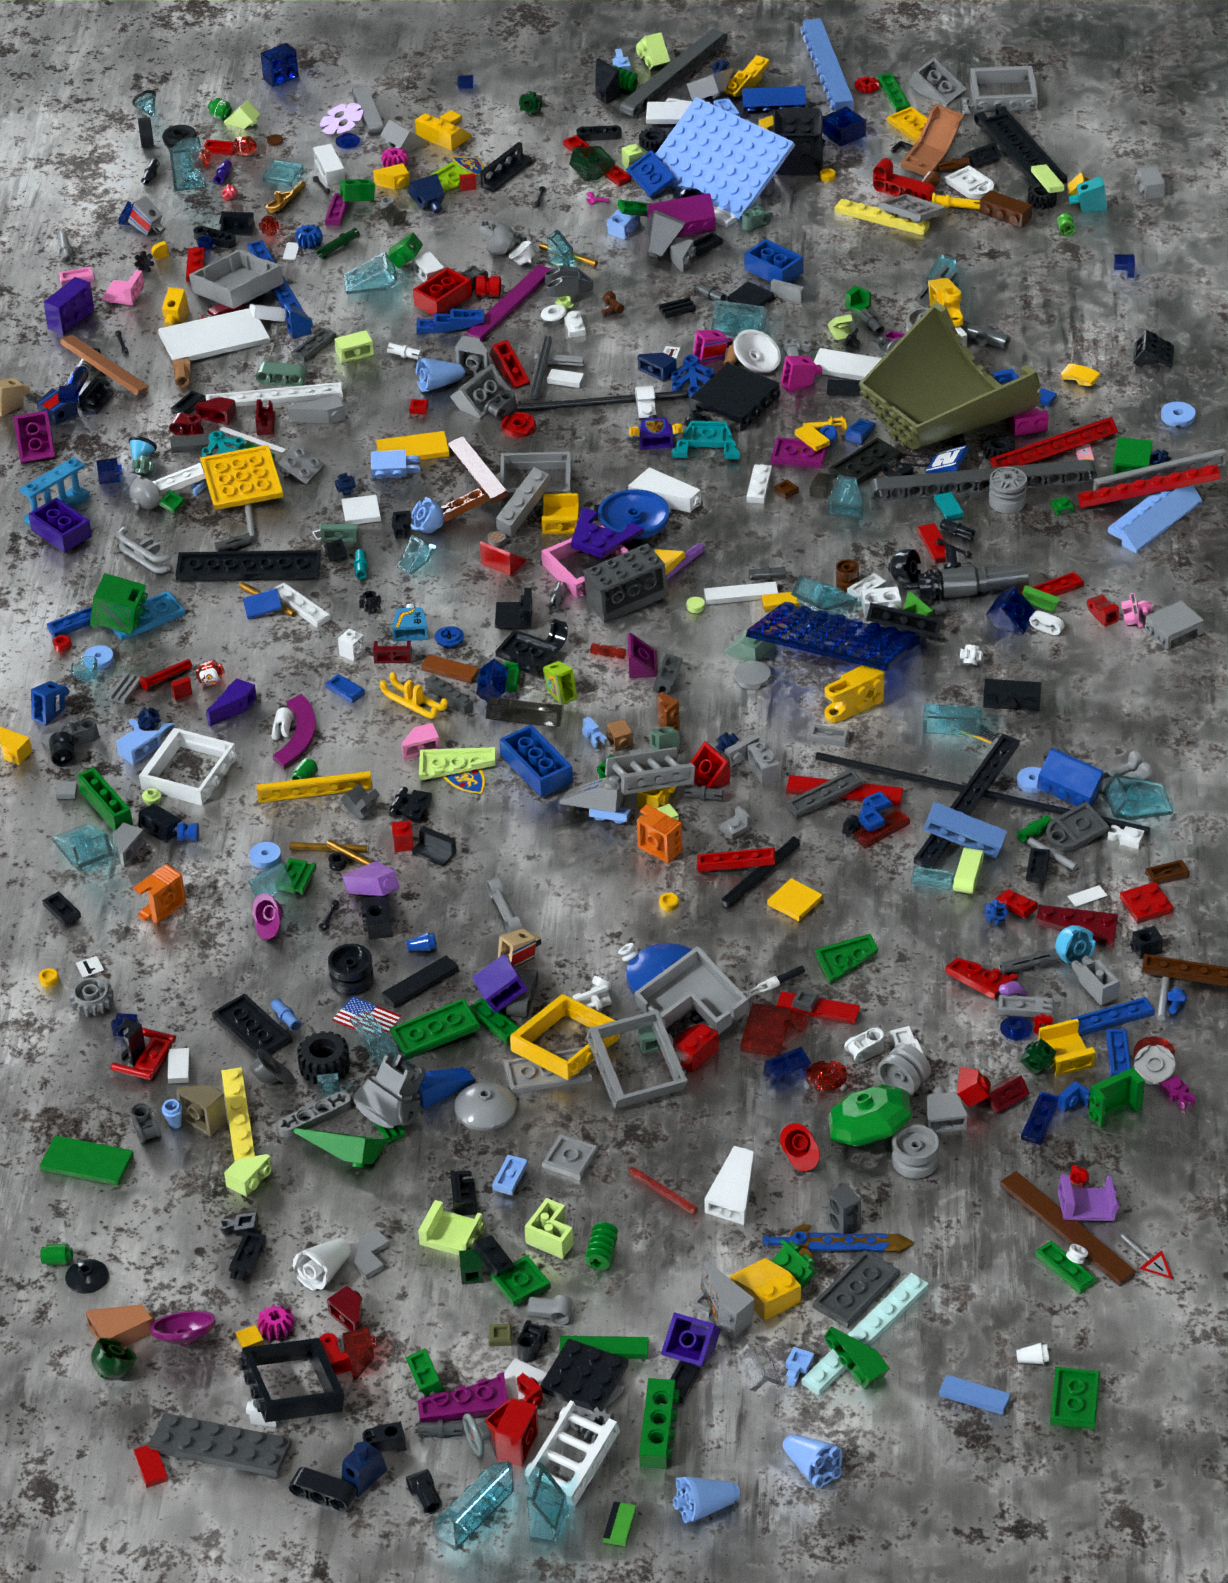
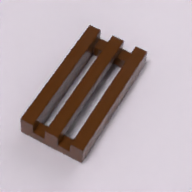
[1145,860,1190,885]

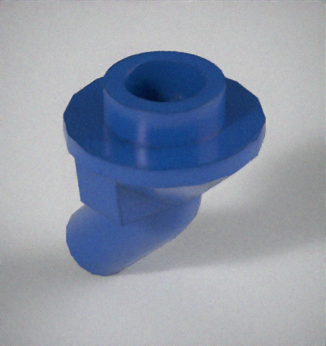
[1167,988,1188,1014]

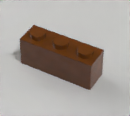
[980,190,1032,228]

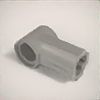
[527,1295,573,1325]

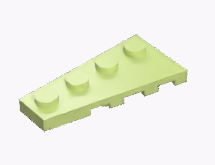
[419,747,496,781]

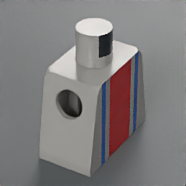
[128,195,165,235]

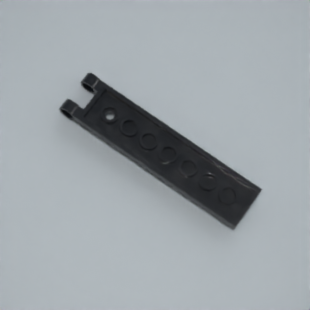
[974,106,1068,185]

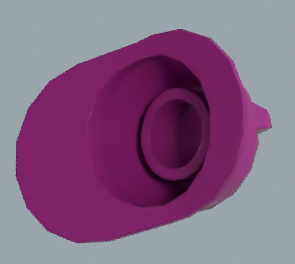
[252,893,284,940]

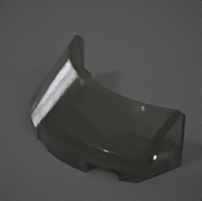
[485,696,564,727]

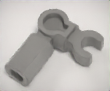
[784,338,811,356]

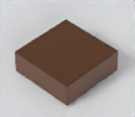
[774,479,799,499]

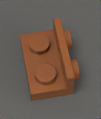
[657,692,680,731]

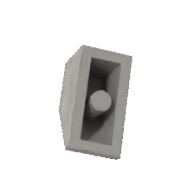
[113,823,145,867]

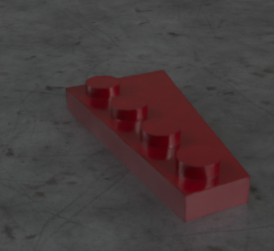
[1036,905,1118,947]

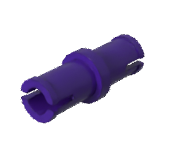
[214,160,232,184]

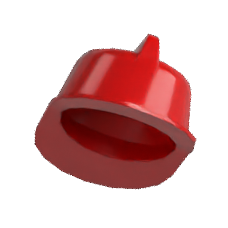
[780,1123,820,1171]

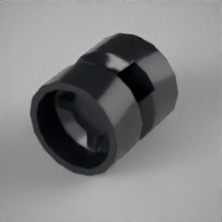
[49,731,76,767]

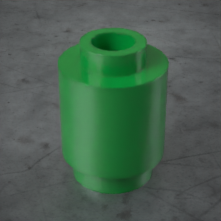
[291,758,318,780]
[40,1243,73,1266]

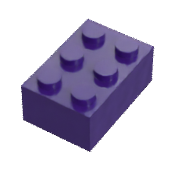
[44,277,94,335]
[29,498,92,553]

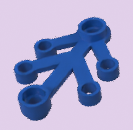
[670,355,714,398]

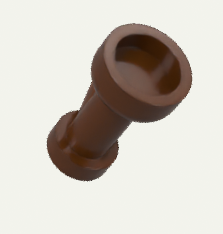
[601,291,625,316]

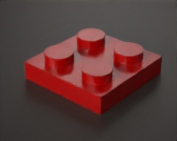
[1119,882,1174,924]

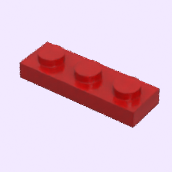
[186,247,205,282]

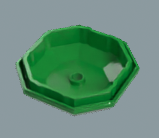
[829,1084,912,1147]

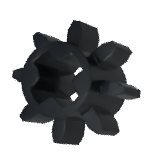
[359,591,381,613]

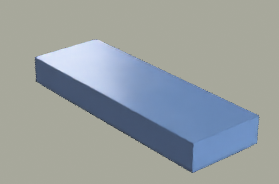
[939,1375,1010,1415]

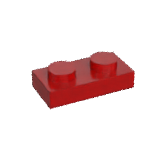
[995,889,1038,918]

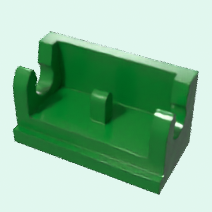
[340,179,375,202]
[405,1348,444,1398]

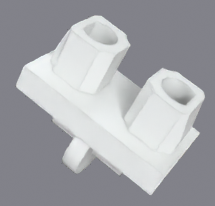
[573,984,612,1012]

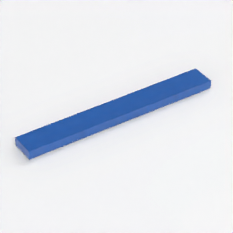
[247,240,303,310]

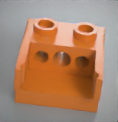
[637,804,683,864]
[133,864,186,924]

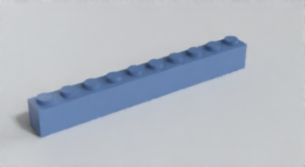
[801,18,854,116]

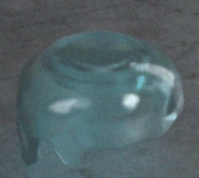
[70,656,98,681]

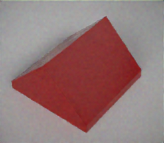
[480,541,526,576]
[690,741,730,789]

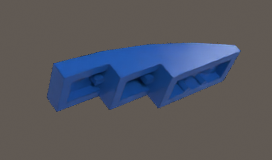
[416,309,484,333]

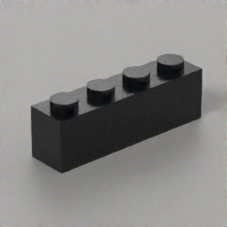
[866,602,944,638]

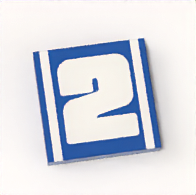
[925,445,969,474]

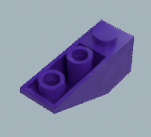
[206,678,257,726]

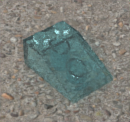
[343,252,398,294]
[791,575,858,612]
[1103,774,1173,820]
[52,824,114,869]
[527,1462,570,1545]

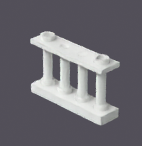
[525,1400,620,1507]

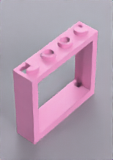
[542,525,628,599]

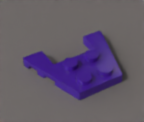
[571,507,644,558]

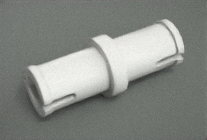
[387,342,422,360]

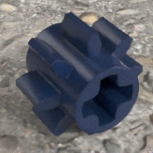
[711,59,730,73]
[1149,449,1172,465]
[335,473,356,495]
[136,707,161,730]
[716,731,739,754]

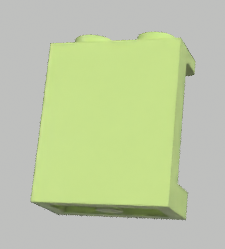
[418,1200,485,1255]

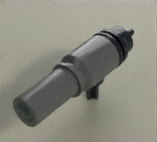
[903,546,1029,600]

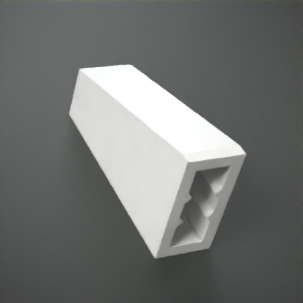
[628,467,701,513]
[705,1146,754,1225]

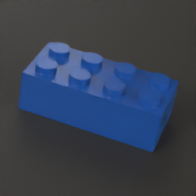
[499,724,573,798]

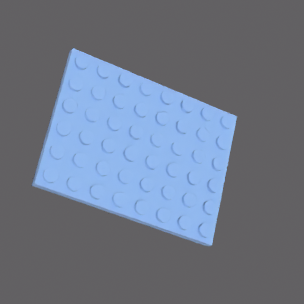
[655,97,795,222]

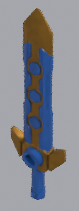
[763,1224,914,1259]

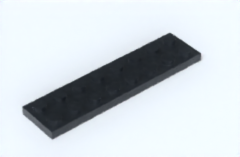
[175,550,322,581]

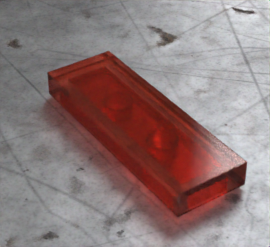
[853,809,910,848]

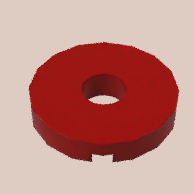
[501,412,536,438]

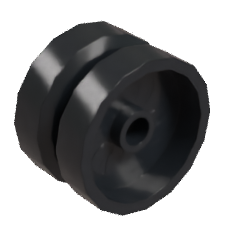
[328,944,374,994]

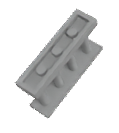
[605,747,695,795]

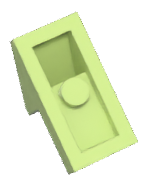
[828,314,852,340]

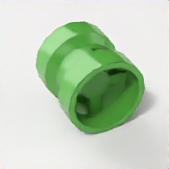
[1057,213,1076,236]

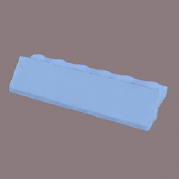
[1108,485,1202,553]

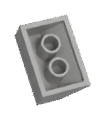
[450,364,511,418]

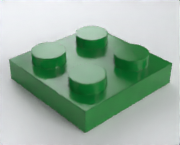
[491,1255,551,1307]

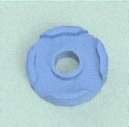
[1161,402,1196,427]

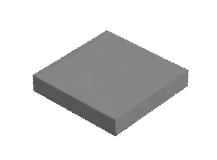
[542,1134,599,1180]

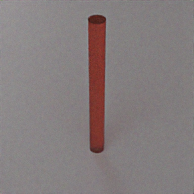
[628,1167,698,1215]

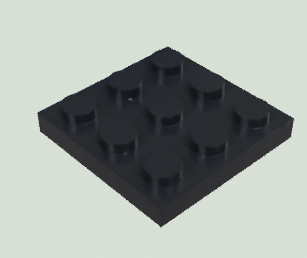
[540,1338,629,1412]

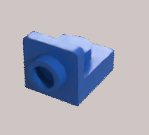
[993,368,1019,385]
[1058,1081,1091,1113]

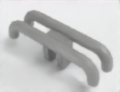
[117,526,173,574]

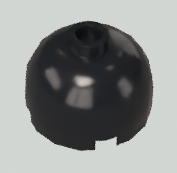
[888,549,921,585]

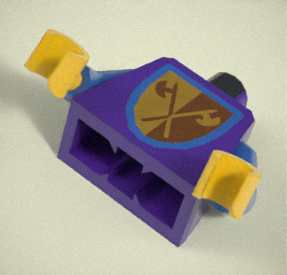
[629,415,683,450]

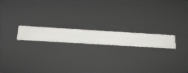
[219,426,286,453]

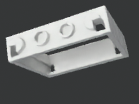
[139,728,237,805]

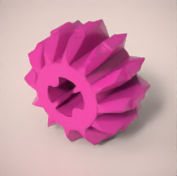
[381,147,408,168]
[257,1304,295,1341]

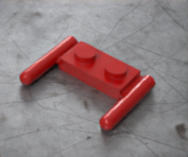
[110,1027,176,1080]

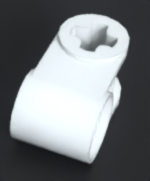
[844,1028,884,1063]

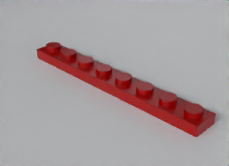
[990,416,1118,468]
[1077,465,1221,508]

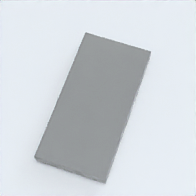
[504,1047,592,1094]

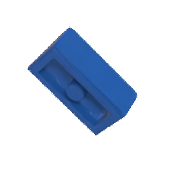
[243,588,282,619]

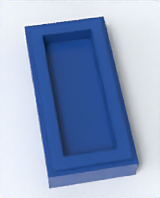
[325,674,365,703]

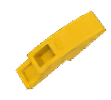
[723,55,770,97]

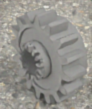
[69,978,114,1016]

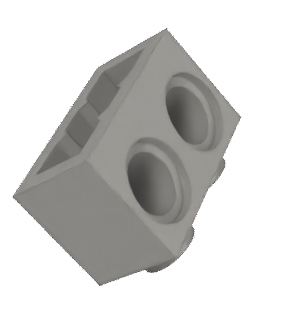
[748,741,780,786]

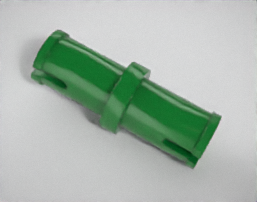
[1016,815,1052,842]

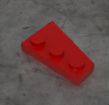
[945,958,1018,1000]

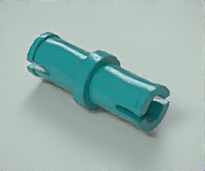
[354,549,368,580]

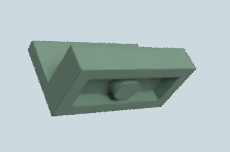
[320,524,358,542]

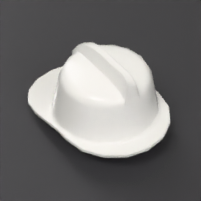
[509,241,536,266]

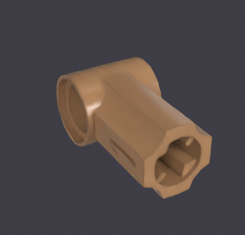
[173,358,191,388]

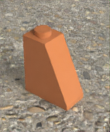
[86,1304,155,1348]

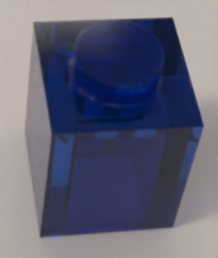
[96,458,123,484]

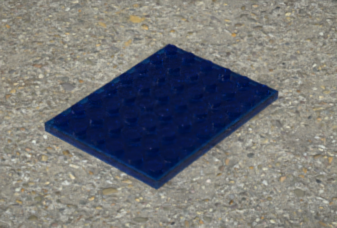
[746,602,921,671]

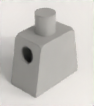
[927,1087,967,1133]

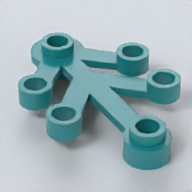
[202,431,248,457]

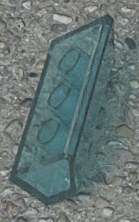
[433,1461,514,1551]

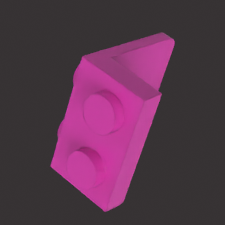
[1006,408,1049,436]

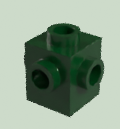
[519,91,543,115]
[1020,1038,1057,1075]

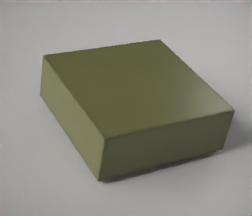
[489,1324,512,1346]

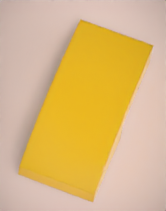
[1060,364,1101,386]

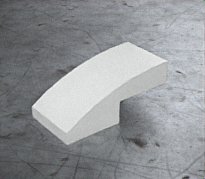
[889,1026,923,1053]

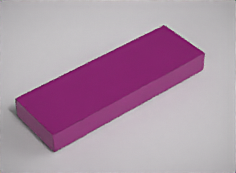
[325,193,349,226]

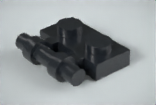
[389,787,432,824]

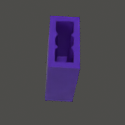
[472,954,528,1013]

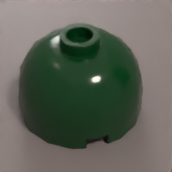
[91,1337,137,1380]

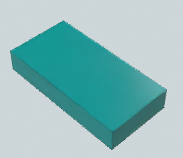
[934,492,964,521]

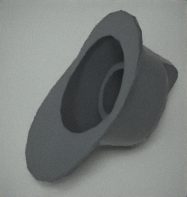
[250,1049,295,1084]

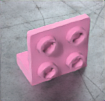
[102,270,144,306]

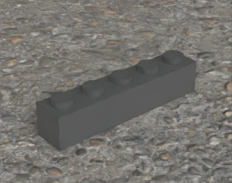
[425,674,473,715]

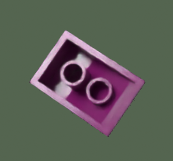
[13,410,55,464]

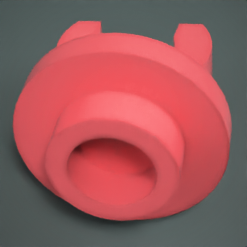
[221,184,238,202]

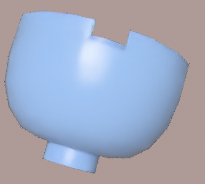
[410,497,444,534]

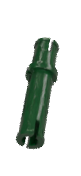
[316,228,360,258]

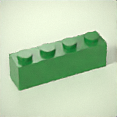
[77,767,133,831]

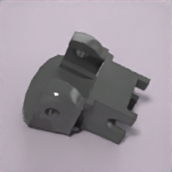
[354,1054,426,1128]

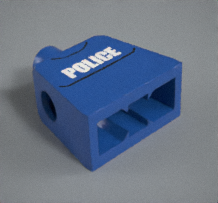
[31,681,69,725]

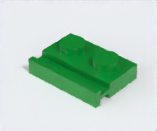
[276,858,316,895]

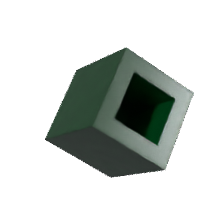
[459,1249,483,1285]

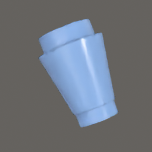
[162,1099,182,1129]

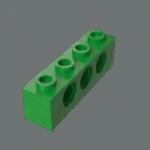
[639,1378,679,1469]

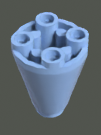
[783,1434,843,1488]
[673,1476,740,1523]

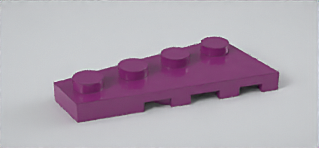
[418,1372,508,1422]

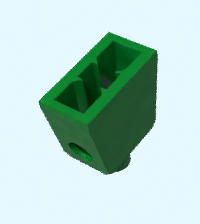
[388,232,423,268]

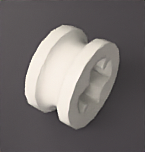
[618,943,638,962]
[1066,1244,1088,1264]

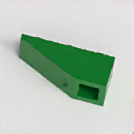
[824,1327,890,1389]

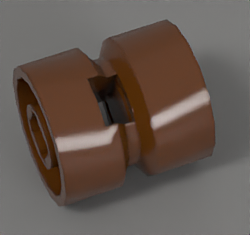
[836,559,859,594]

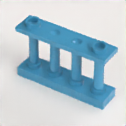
[19,457,90,526]

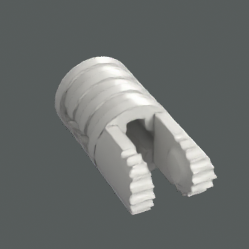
[271,708,293,740]

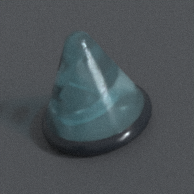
[132,90,156,117]

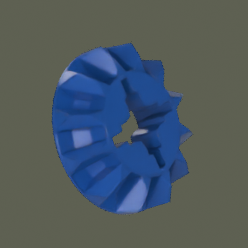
[435,626,464,649]

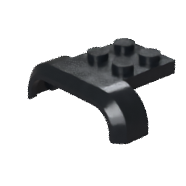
[495,619,568,675]

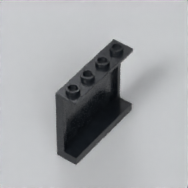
[690,363,781,431]

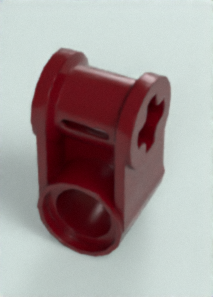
[169,413,204,436]

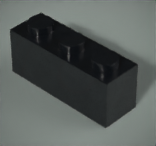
[983,679,1041,711]

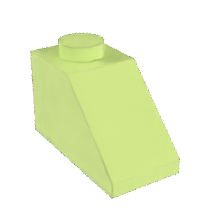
[224,100,260,129]
[622,144,648,169]

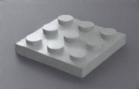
[879,194,946,223]

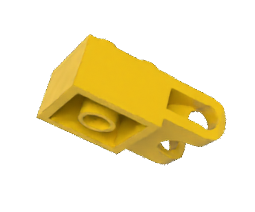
[928,278,963,327]
[824,661,885,724]

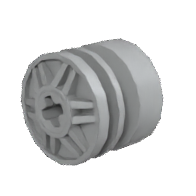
[989,467,1027,513]

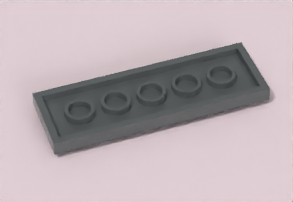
[148,1413,292,1477]

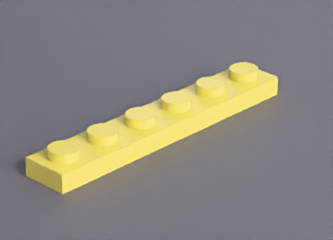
[835,199,930,235]
[221,1067,255,1162]

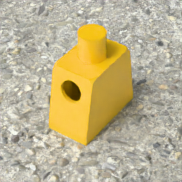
[162,287,190,327]

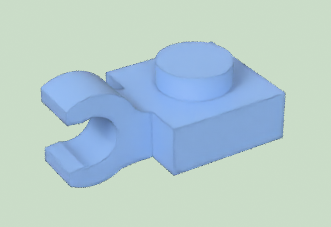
[612,48,631,71]
[582,716,606,748]
[785,1347,814,1387]

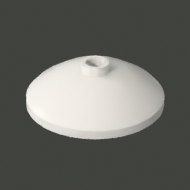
[734,329,781,373]

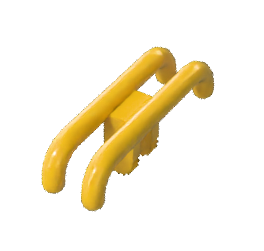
[380,672,448,719]

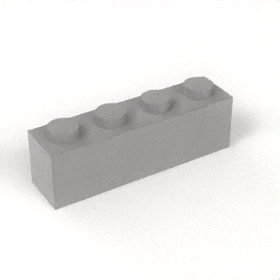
[496,467,550,537]

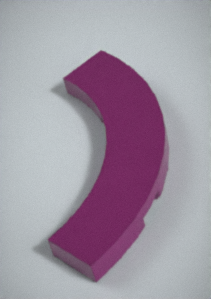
[273,694,316,769]

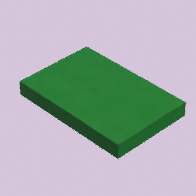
[1050,1366,1100,1429]

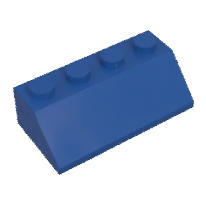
[742,86,806,113]

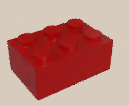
[413,267,472,316]

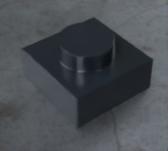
[324,538,348,562]

